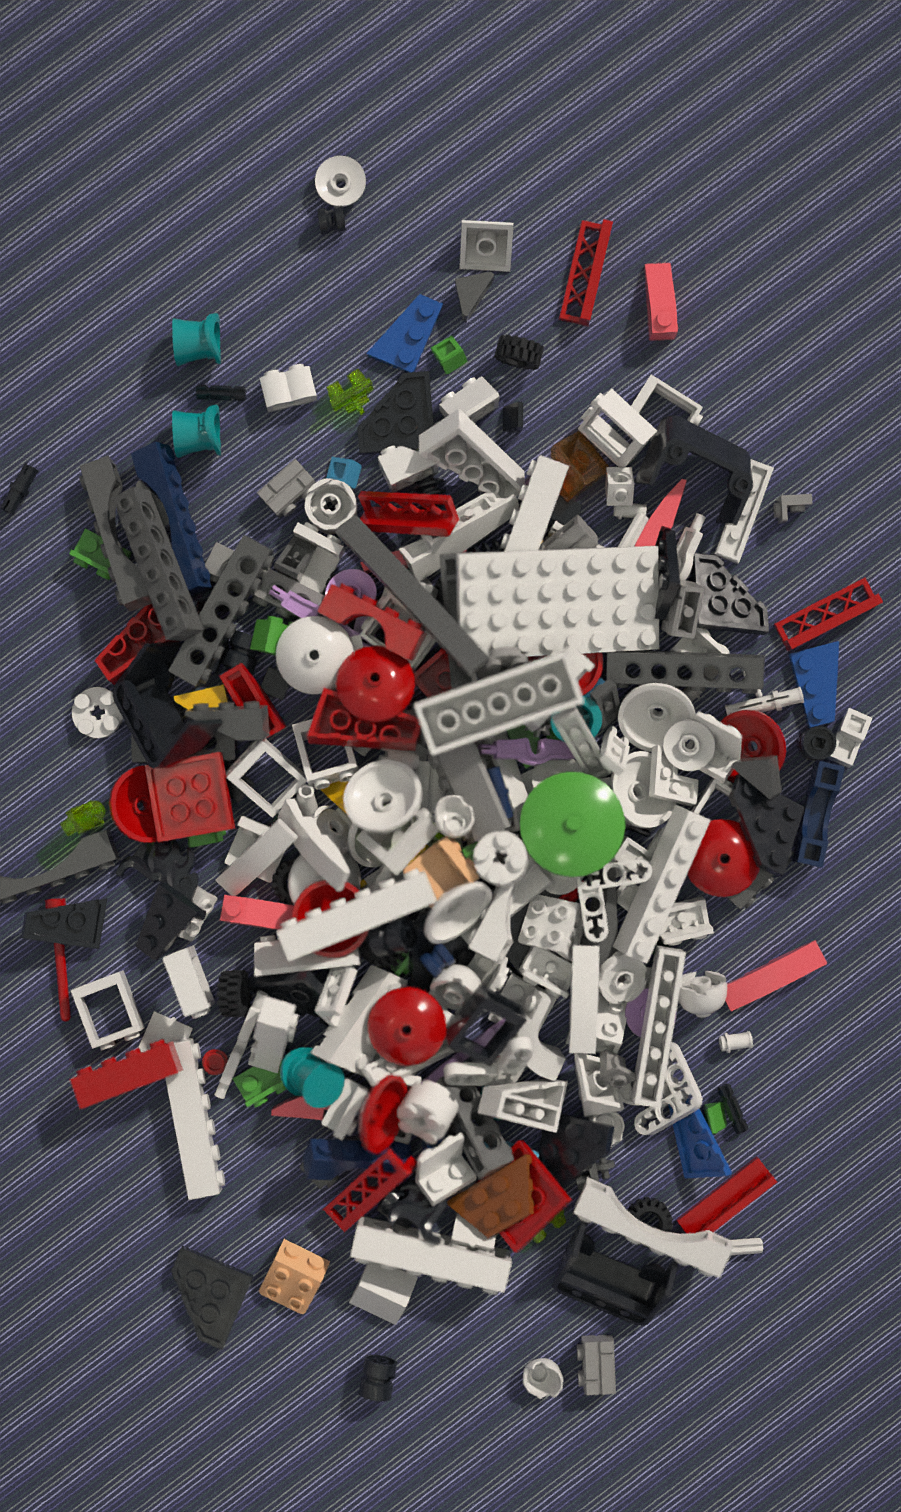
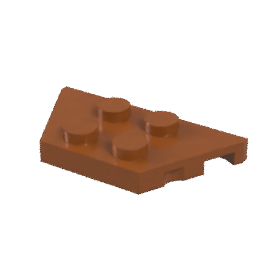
[446,1154,534,1238]

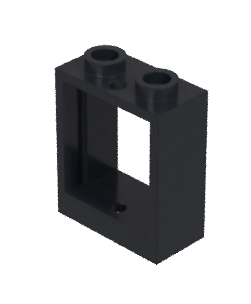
[446,984,527,1066]

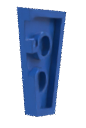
[366,294,443,373]
[789,641,839,728]
[668,1099,732,1178]

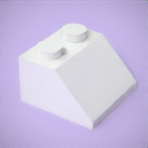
[439,376,500,423]
[378,446,438,493]

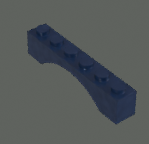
[131,441,212,597]

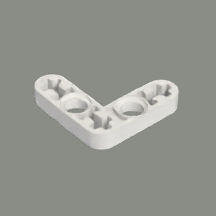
[577,859,652,942]
[443,1037,533,1086]
[634,1042,702,1135]

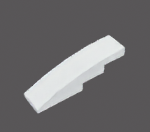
[278,799,350,891]
[215,818,298,896]
[569,945,599,1054]

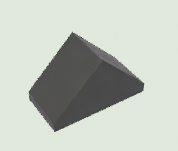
[455,271,495,323]
[274,536,317,583]
[731,756,782,800]

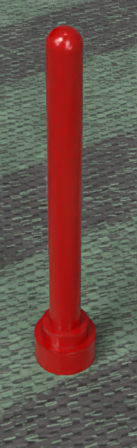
[45,898,71,1022]

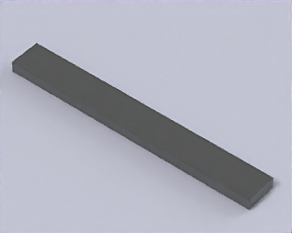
[335,514,490,677]

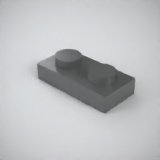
[590,679,620,730]

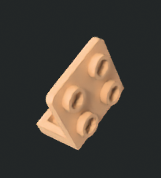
[403,836,479,909]
[259,1239,330,1314]

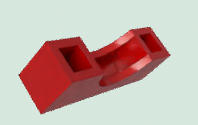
[317,583,427,661]

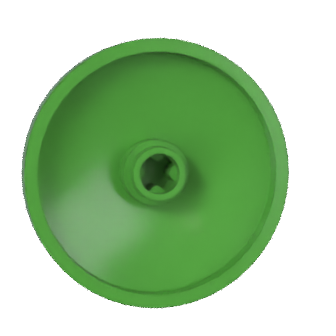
[520,772,625,877]

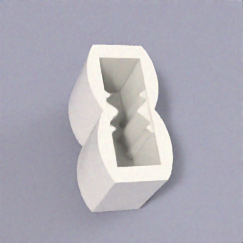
[260,364,317,412]

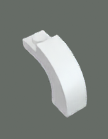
[513,987,566,1081]

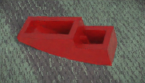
[219,663,287,739]

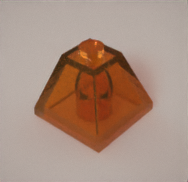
[551,431,609,502]

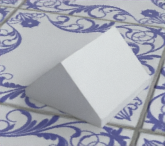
[460,220,513,272]
[574,1053,624,1117]
[349,1261,418,1325]

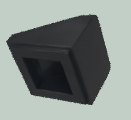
[503,402,523,432]

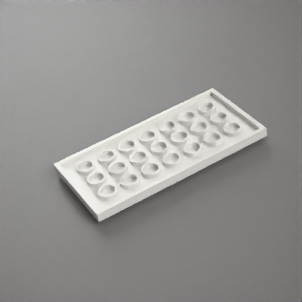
[456,546,659,656]

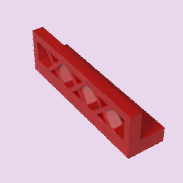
[559,219,613,326]
[358,491,459,537]
[774,578,883,651]
[323,1148,417,1232]
[676,1156,777,1234]

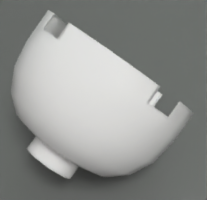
[429,964,482,1014]
[678,971,728,1017]

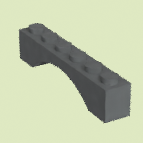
[79,455,152,612]
[440,552,477,690]
[0,830,120,905]
[579,856,619,965]

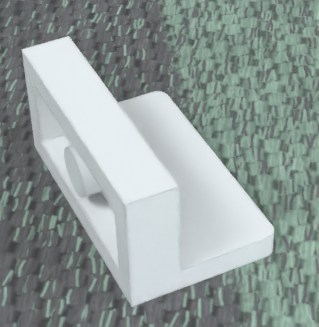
[315,965,357,1027]

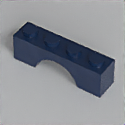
[792,761,845,868]
[303,1139,413,1182]

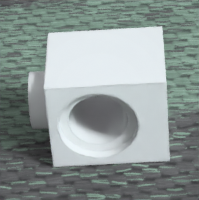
[605,467,634,506]

